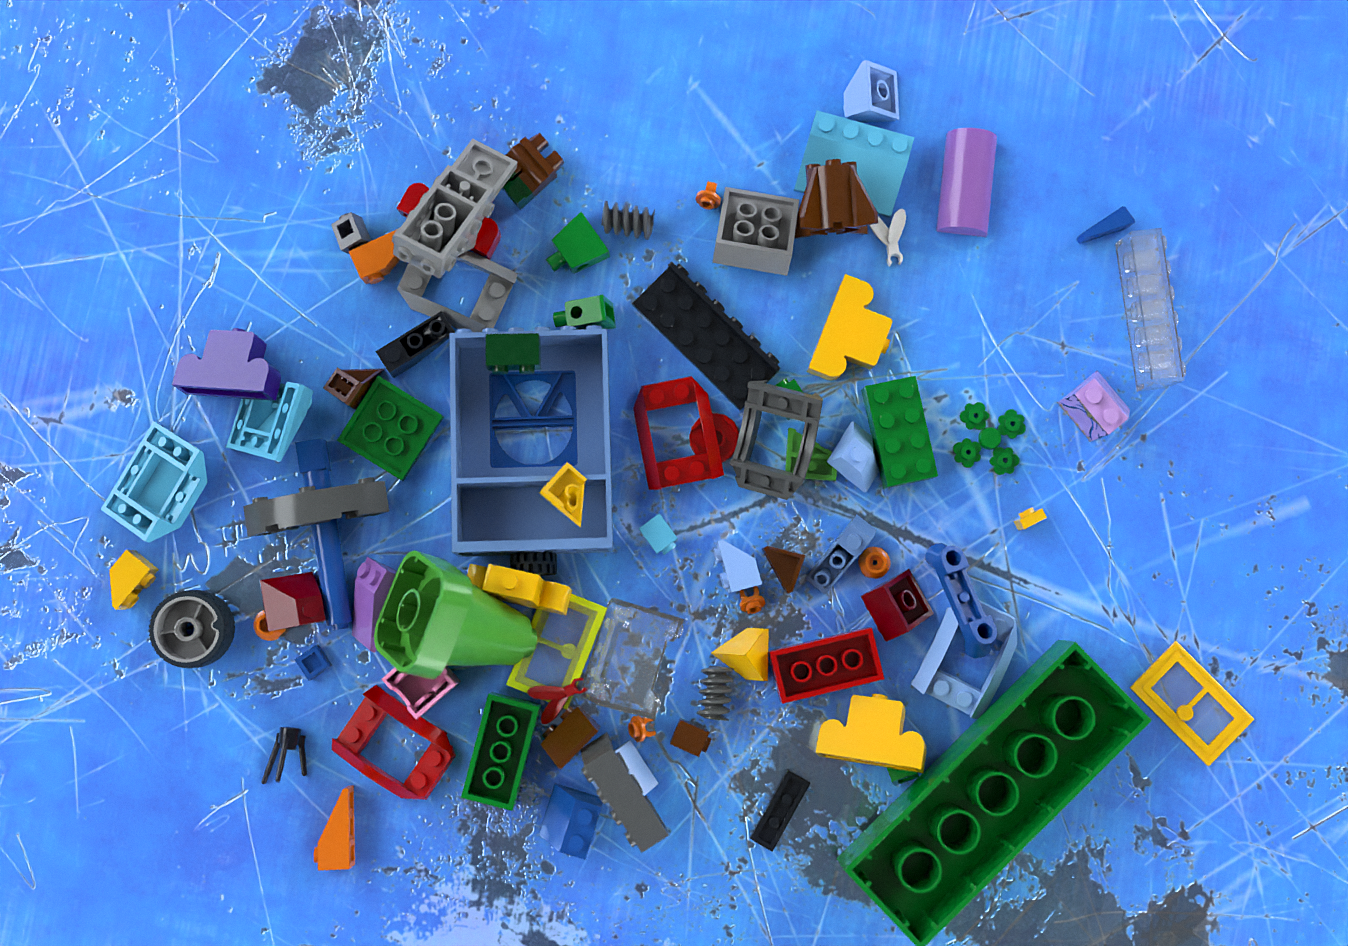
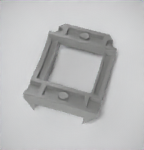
[397,251,518,332]

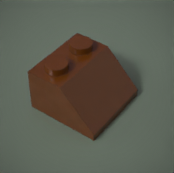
[540,705,601,770]

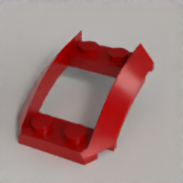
[633,376,724,490]
[331,685,456,800]

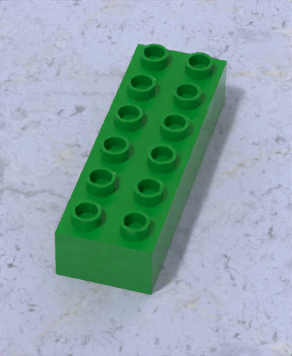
[836,640,1152,946]

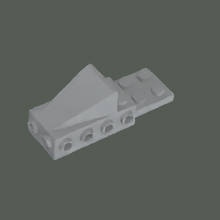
[392,139,518,279]

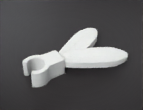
[869,209,906,267]

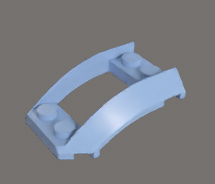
[911,600,1018,719]

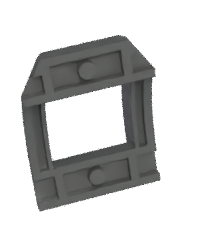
[730,380,823,500]

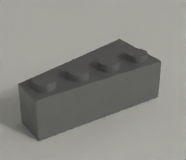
[580,732,669,853]

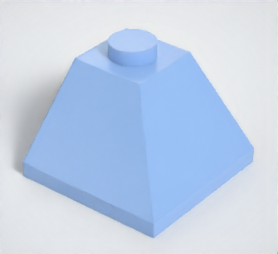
[843,60,899,123]

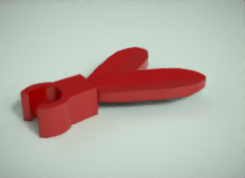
[527,677,588,725]

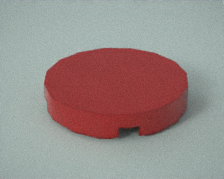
[689,413,739,463]

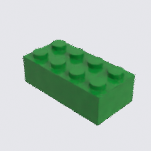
[861,376,938,489]
[461,692,542,811]

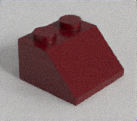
[861,569,934,642]

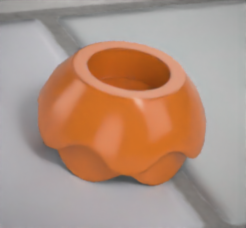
[858,547,891,579]
[253,610,286,641]

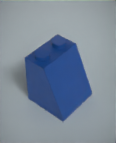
[539,783,603,860]

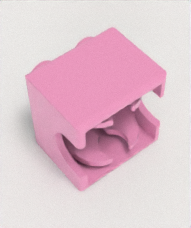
[381,666,461,719]

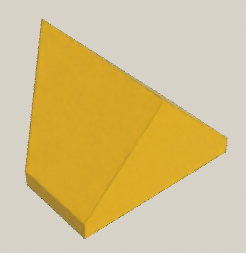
[539,462,587,528]
[711,628,769,681]

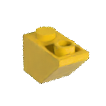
[109,549,159,610]

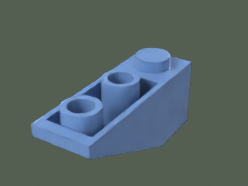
[805,514,877,594]

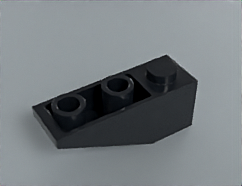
[375,311,455,378]

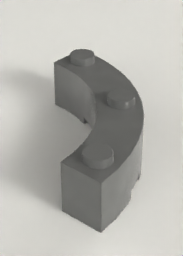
[243,477,389,537]

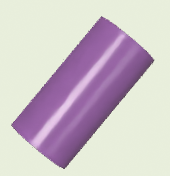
[936,128,997,237]

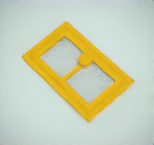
[1129,641,1254,766]

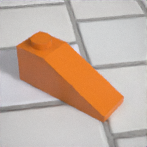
[348,229,400,284]
[314,785,355,870]

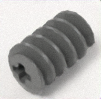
[601,201,655,240]
[697,666,734,721]

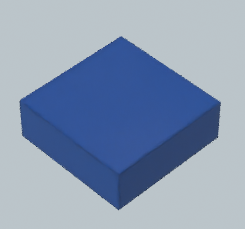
[294,645,332,681]

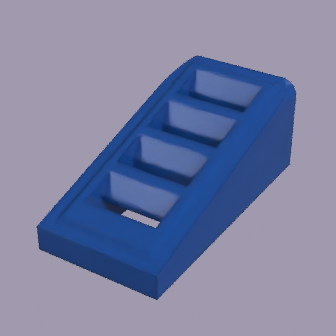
[1076,206,1135,244]

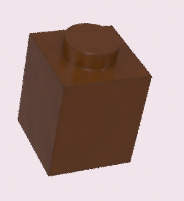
[670,718,712,757]

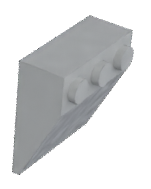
[712,187,799,276]

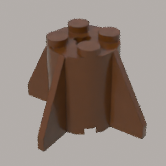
[794,159,878,239]

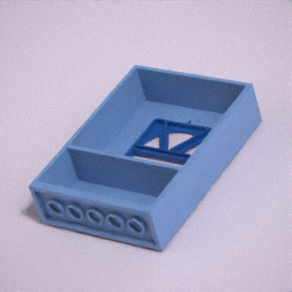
[449,325,613,557]

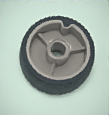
[149,590,235,668]

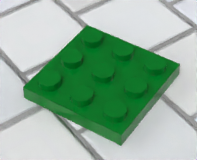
[337,376,444,481]

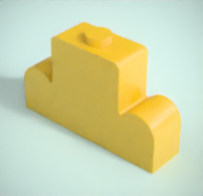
[807,274,893,381]
[467,564,572,616]
[816,694,927,773]

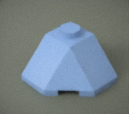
[827,421,879,493]

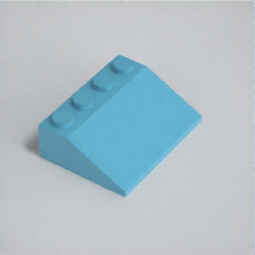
[794,110,915,217]

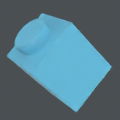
[639,513,678,555]

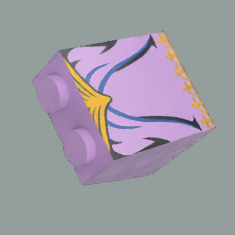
[1058,371,1130,442]

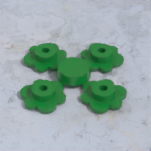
[953,402,1026,475]

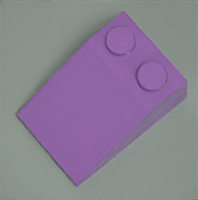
[352,557,397,653]

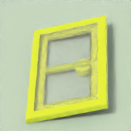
[506,594,608,710]

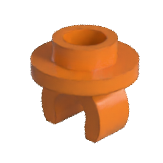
[696,181,721,210]
[739,586,765,614]
[628,715,656,742]

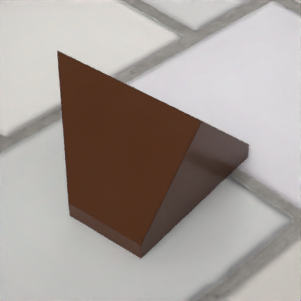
[323,367,385,410]
[762,546,806,594]

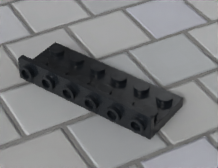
[632,261,780,411]

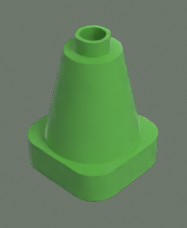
[374,551,537,679]

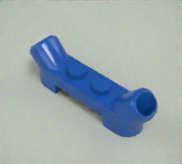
[925,543,997,658]

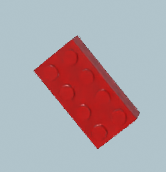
[768,627,884,704]

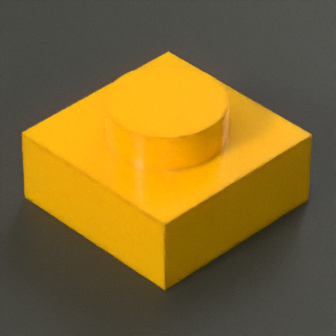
[1013,507,1047,530]

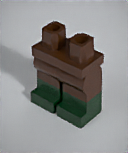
[502,133,564,210]

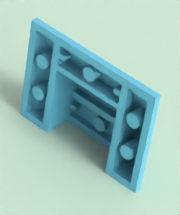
[226,382,313,462]
[101,421,208,542]

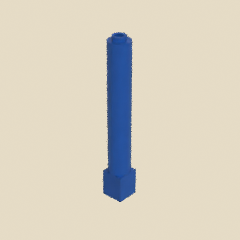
[295,438,353,631]

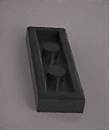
[749,769,811,852]

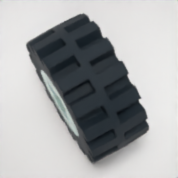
[510,552,557,576]

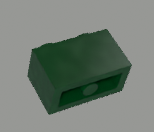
[485,333,541,375]

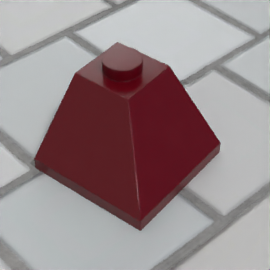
[259,572,326,632]

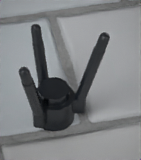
[261,727,307,784]

